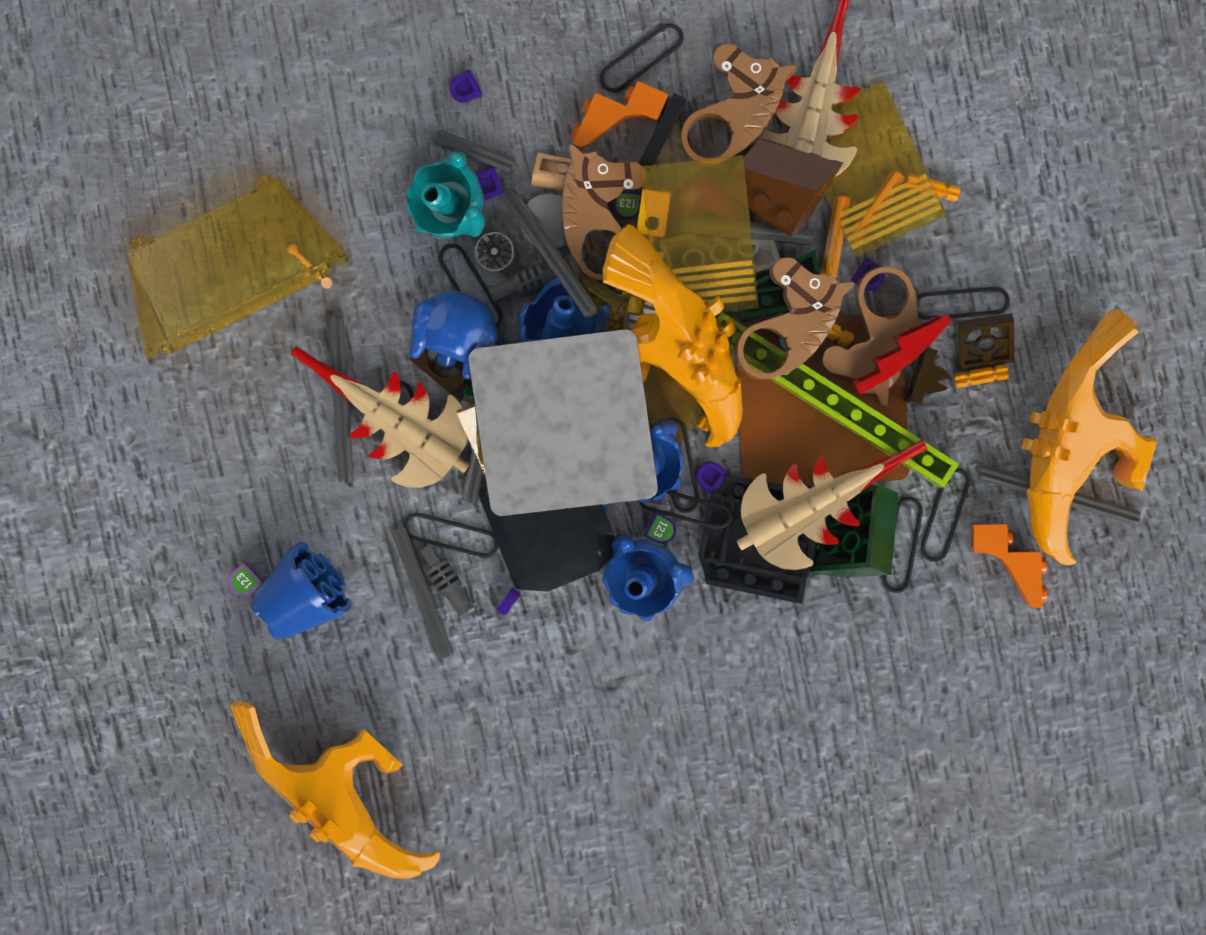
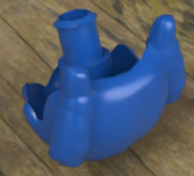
[519,277,612,343]
[409,291,499,379]
[637,418,683,503]
[602,534,694,621]

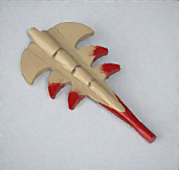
[756,0,861,177]
[290,345,469,488]
[737,439,928,570]

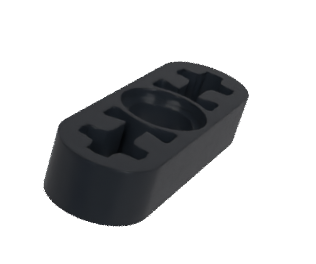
[639,93,687,172]

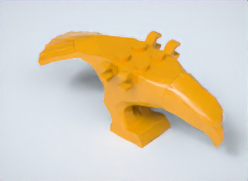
[602,224,743,447]
[1021,309,1157,565]
[230,700,440,879]

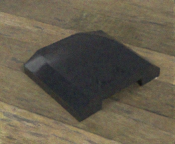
[698,475,816,604]
[479,495,616,592]

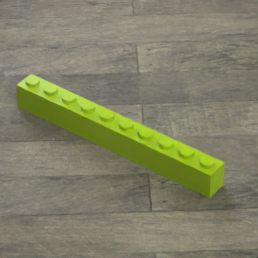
[716,312,959,488]

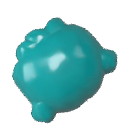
[406,150,486,238]

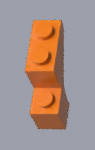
[570,81,669,150]
[970,524,1047,608]

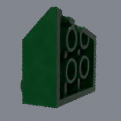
[810,485,899,578]

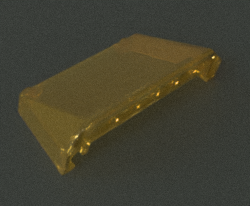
[126,174,349,360]

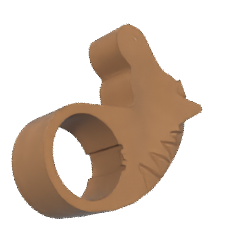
[820,266,918,406]

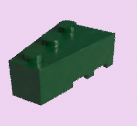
[735,250,820,321]

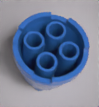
[250,542,352,640]

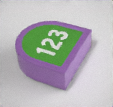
[229,562,264,596]

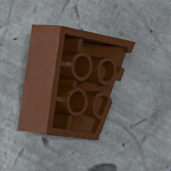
[723,138,844,237]

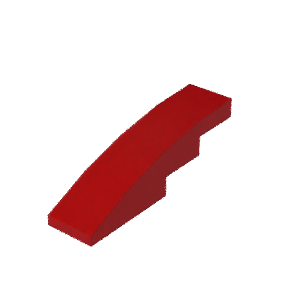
[851,313,951,395]

